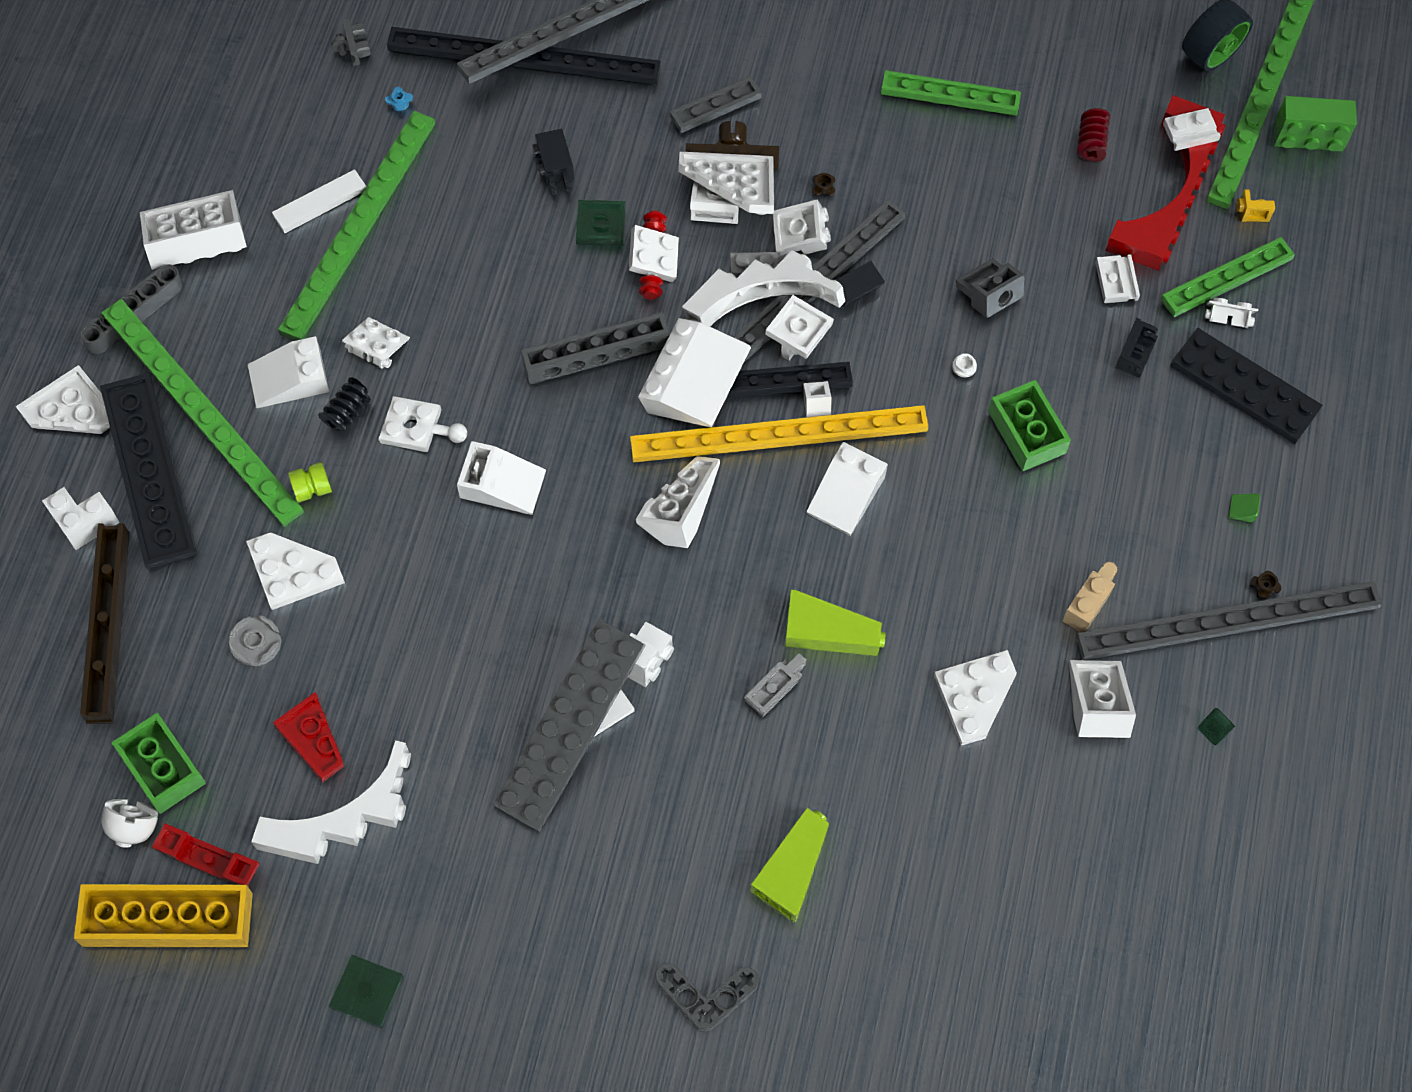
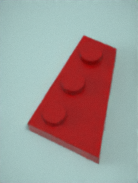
[273,692,344,783]

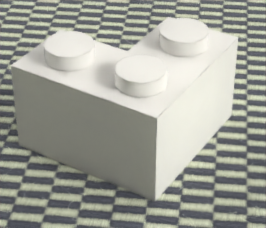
[42,487,120,550]
[628,622,674,687]

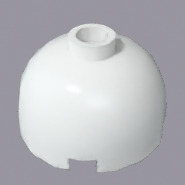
[101,799,158,847]

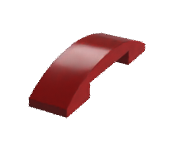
[152,823,260,886]

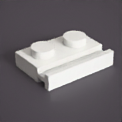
[1163,108,1221,151]
[1095,255,1140,303]

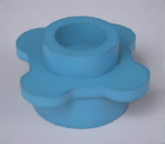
[385,87,413,111]

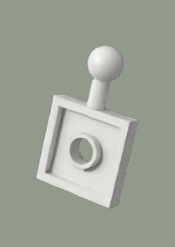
[379,396,467,452]

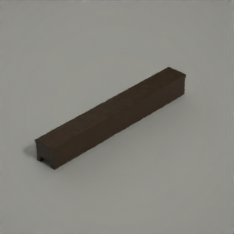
[80,523,130,724]

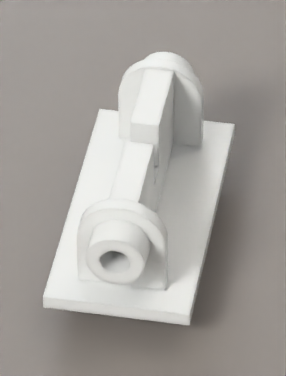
[1204,298,1258,329]

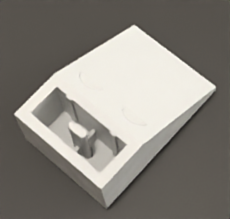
[457,441,546,515]

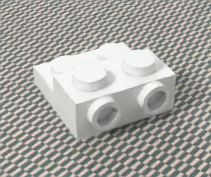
[773,200,831,255]

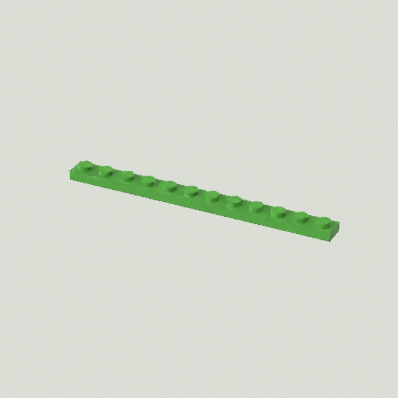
[1206,0,1314,210]
[278,111,435,341]
[101,299,304,527]

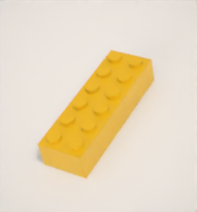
[74,884,253,947]

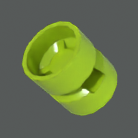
[288,461,332,503]

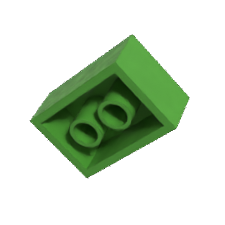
[1273,96,1357,152]
[988,380,1071,472]
[111,712,206,814]

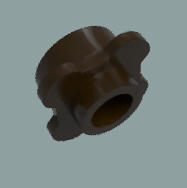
[812,173,835,196]
[1251,571,1282,599]

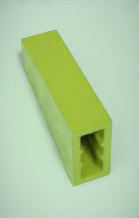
[785,590,886,656]
[750,808,829,923]

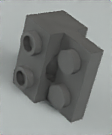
[956,258,1024,318]

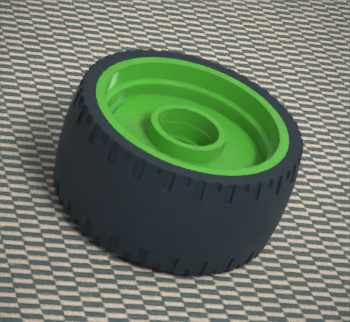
[1182,0,1253,71]

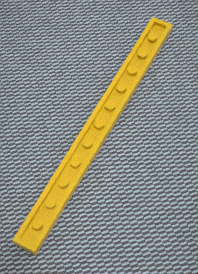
[630,405,928,463]

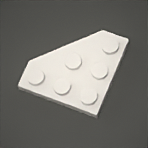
[16,365,110,434]
[246,532,345,610]
[934,650,1017,746]

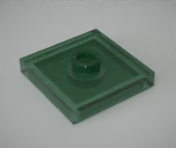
[576,200,626,246]
[329,955,403,1028]

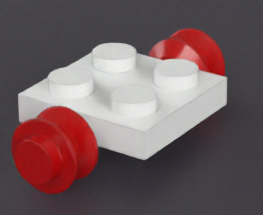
[629,210,679,300]

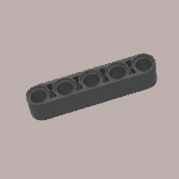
[80,264,183,355]

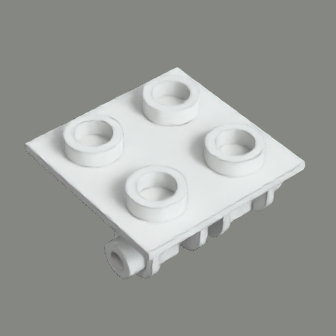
[342,317,410,368]

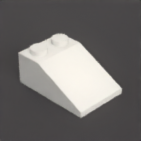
[248,336,329,408]
[806,442,888,536]
[1069,660,1136,738]

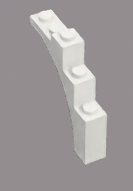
[682,250,845,327]
[251,740,411,864]

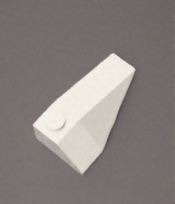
[636,456,720,548]

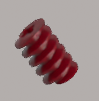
[1077,108,1110,162]

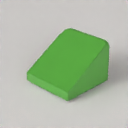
[1228,493,1261,523]

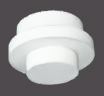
[952,354,977,378]

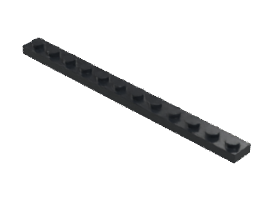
[387,27,661,85]

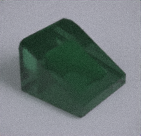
[1198,708,1235,746]

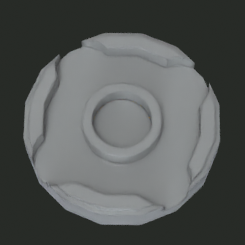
[229,616,282,667]

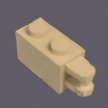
[1062,561,1118,633]

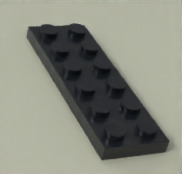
[1170,327,1323,444]

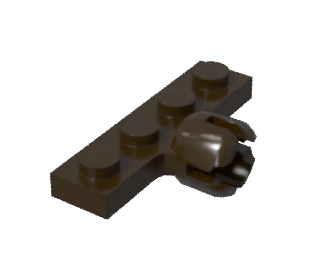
[686,121,779,171]

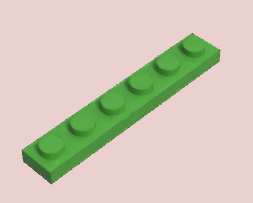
[881,70,1021,116]
[1161,237,1295,317]

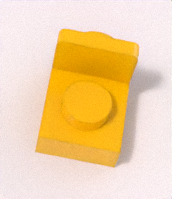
[1236,189,1275,222]

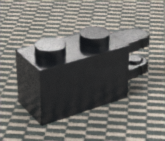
[532,128,574,195]

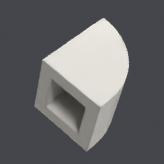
[803,381,831,418]

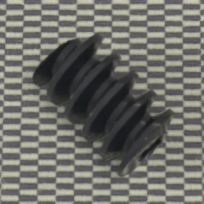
[318,377,371,432]

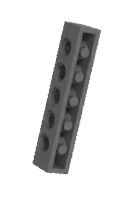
[521,312,670,385]

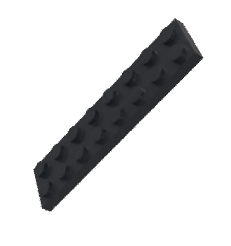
[100,373,197,569]

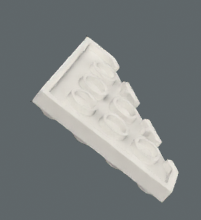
[679,152,774,215]

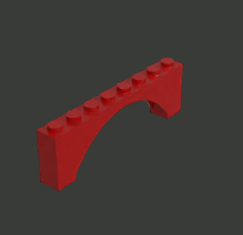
[1105,95,1226,271]

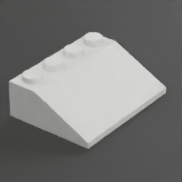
[140,190,247,270]
[638,318,751,427]

